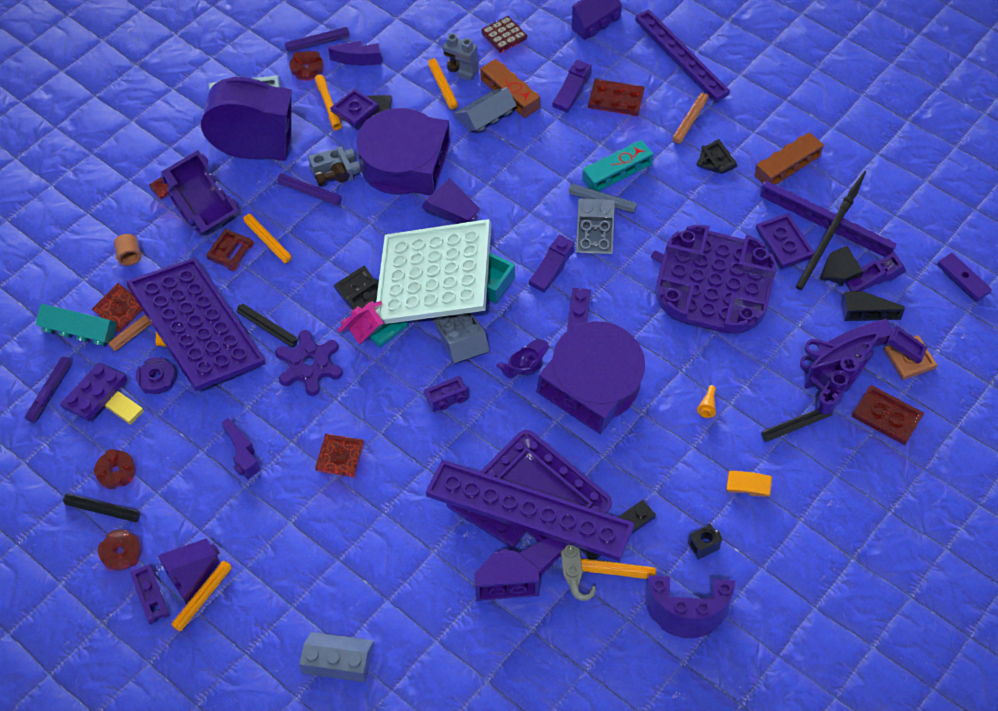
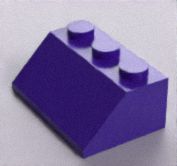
[572,0,622,40]

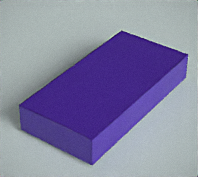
[887,326,927,364]

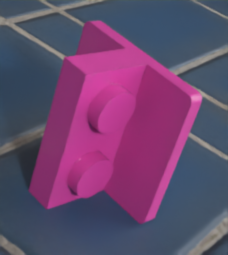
[337,301,384,344]

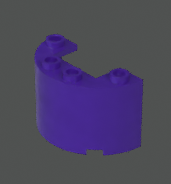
[161,150,239,234]
[645,575,735,638]

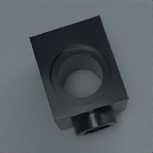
[688,524,722,560]

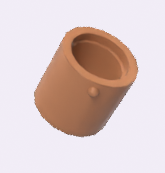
[113,234,142,266]

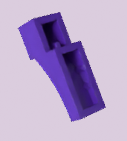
[552,59,592,113]
[529,234,575,293]
[846,252,906,292]
[222,418,260,480]

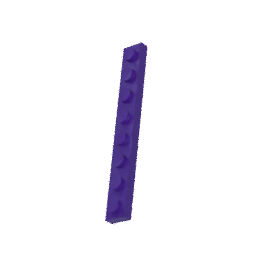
[635,9,730,102]
[760,181,897,257]

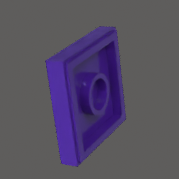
[330,88,379,128]

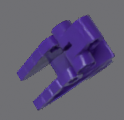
[800,332,880,415]

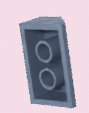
[453,87,517,132]
[299,632,374,682]

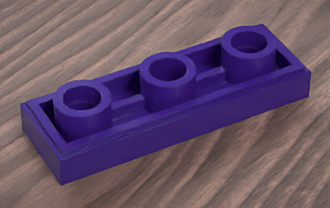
[937,253,992,302]

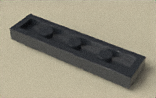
[579,500,656,560]

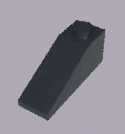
[841,291,905,321]

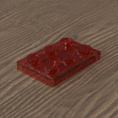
[588,79,645,116]
[852,385,924,445]

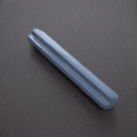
[568,184,637,213]

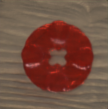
[290,51,324,81]
[94,449,136,489]
[98,529,141,571]

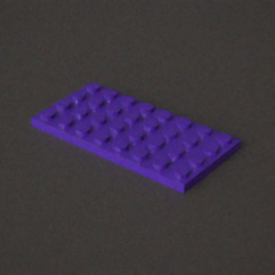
[127,257,265,391]

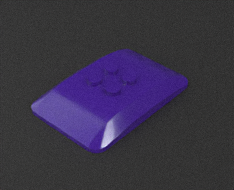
[480,430,612,557]

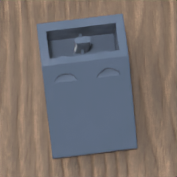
[576,198,615,254]
[433,313,489,363]

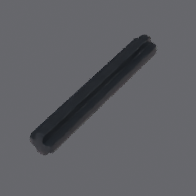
[236,304,298,347]
[761,409,833,442]
[63,493,141,522]

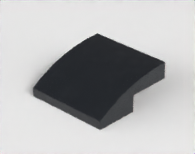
[333,265,379,310]

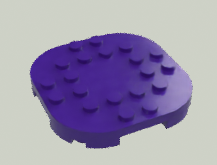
[656,225,776,333]

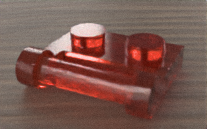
[206,229,254,271]

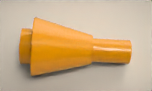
[697,385,716,418]

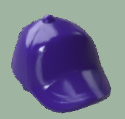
[496,339,549,378]

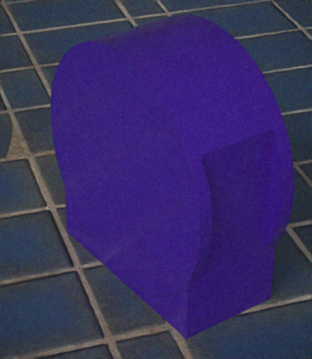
[201,77,292,161]
[356,108,451,196]
[536,321,645,435]

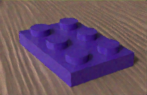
[756,213,815,269]
[60,363,128,422]

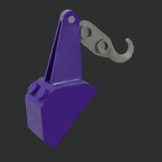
[474,538,596,601]

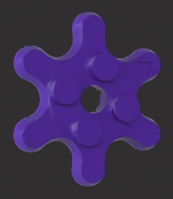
[275,330,343,396]

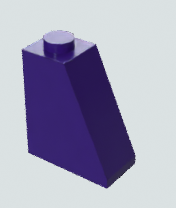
[421,178,480,224]
[158,538,220,605]

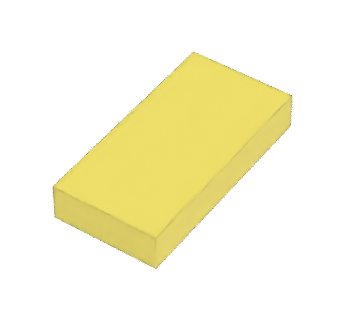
[104,391,144,425]

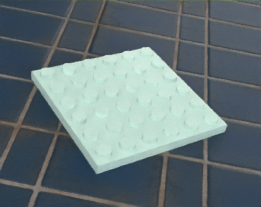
[376,219,491,324]

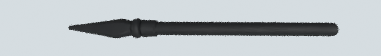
[796,170,866,290]

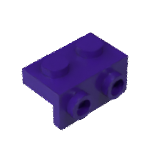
[424,376,469,412]

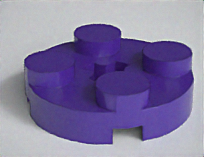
[136,357,176,394]

